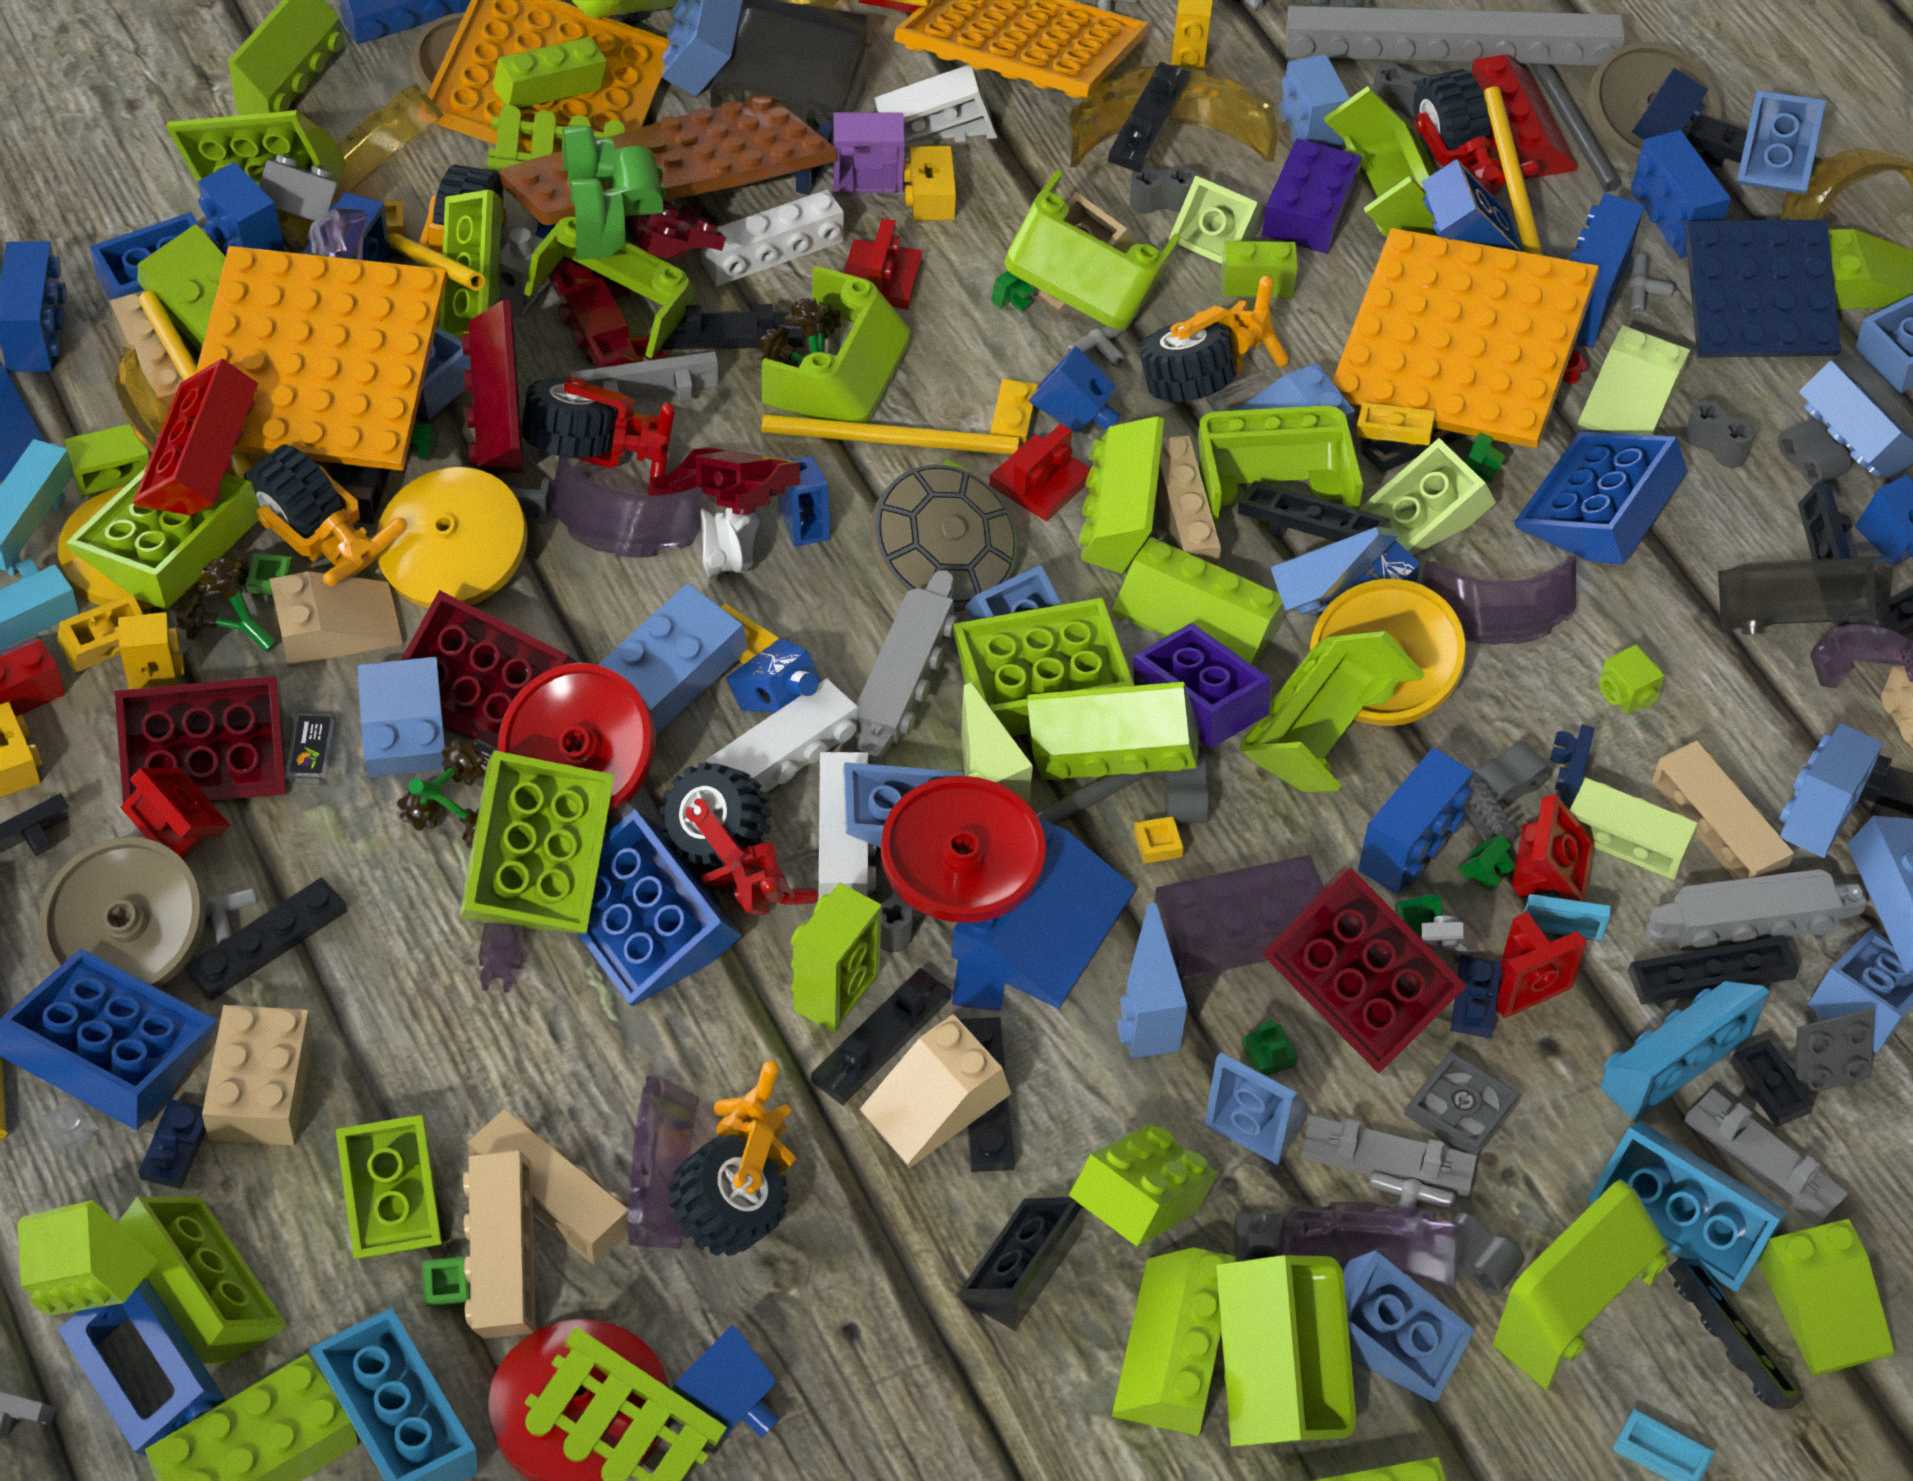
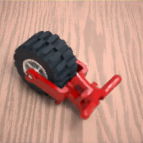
[1413,69,1539,195]
[521,377,675,499]
[659,762,818,916]

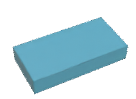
[1524,894,1610,940]
[1613,1409,1715,1481]

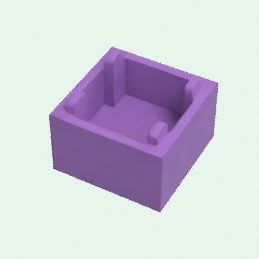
[833,113,904,193]

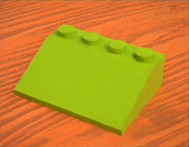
[166,110,347,193]
[66,466,259,610]
[953,598,1135,737]
[459,750,614,934]

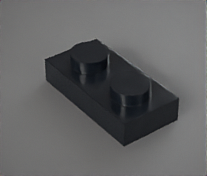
[1730,1039,1815,1127]

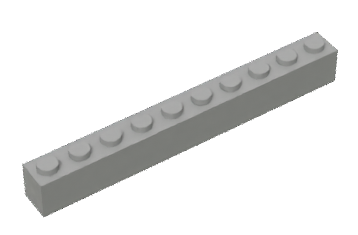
[1285,6,1625,65]

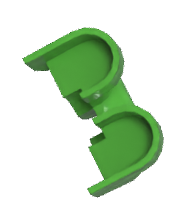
[562,125,666,260]

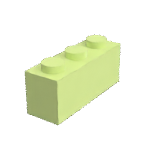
[1570,778,1698,880]

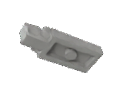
[1422,916,1479,958]

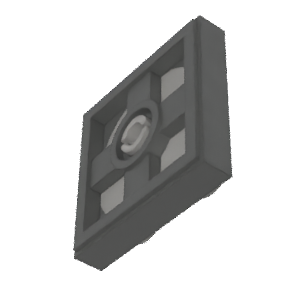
[1404,1050,1522,1157]

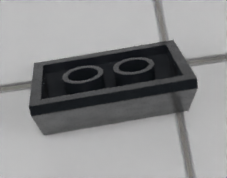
[957,1197,1085,1331]

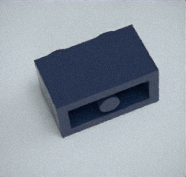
[1631,68,1708,140]

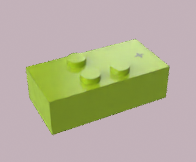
[138,224,226,354]

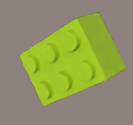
[791,882,882,1033]
[1069,1124,1219,1247]

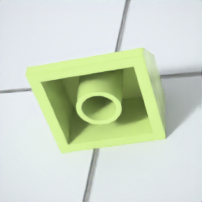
[1168,176,1266,264]

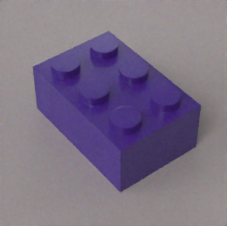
[1262,138,1363,254]
[1133,623,1271,748]

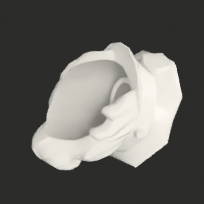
[701,508,760,580]

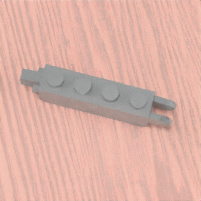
[856,570,958,764]
[1644,869,1867,950]

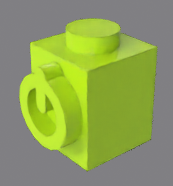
[1599,645,1665,714]

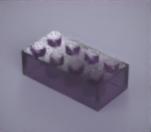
[1154,855,1323,980]

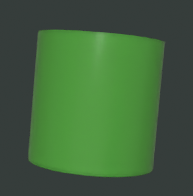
[246,553,294,595]
[422,1257,470,1306]

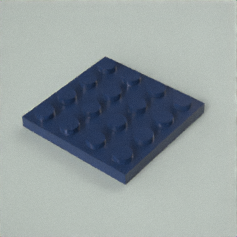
[1685,220,1841,358]

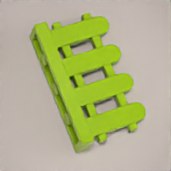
[486,105,625,190]
[524,1326,727,1481]

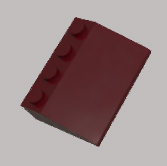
[462,300,524,474]
[401,590,578,751]
[114,676,287,804]
[1261,867,1467,1074]

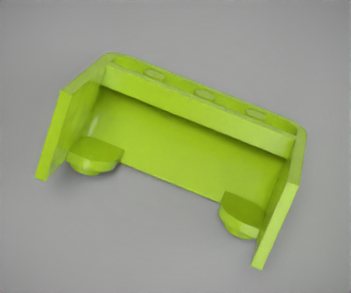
[1324,86,1437,238]
[1004,170,1181,329]
[524,217,697,359]
[762,265,910,424]
[1198,405,1363,532]
[1239,631,1425,792]
[1492,1179,1670,1390]

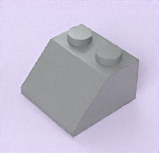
[259,154,339,223]

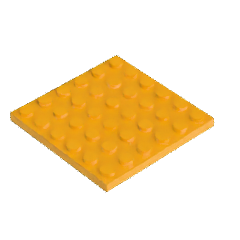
[419,0,670,153]
[894,0,1149,98]
[1332,228,1599,449]
[196,246,448,471]

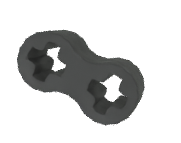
[1373,64,1430,120]
[1129,165,1197,214]
[1685,400,1754,468]
[1778,419,1851,486]
[1471,741,1552,811]
[1163,756,1208,823]
[880,889,926,953]
[1432,1213,1524,1296]

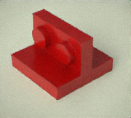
[844,218,923,310]
[989,423,1091,522]
[120,768,231,860]
[1512,794,1595,902]
[1496,912,1587,1019]

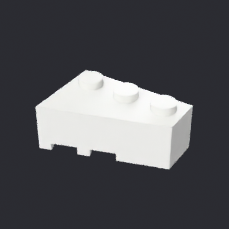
[874,65,997,147]

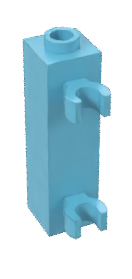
[0,439,74,576]
[0,558,79,650]

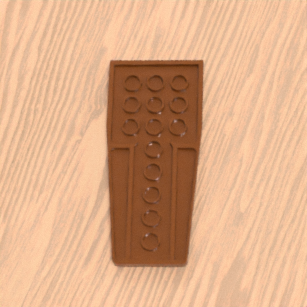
[499,94,837,225]

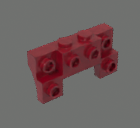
[628,201,726,259]
[549,259,670,368]
[650,446,800,515]

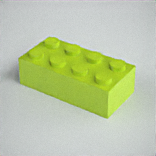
[145,1354,358,1481]

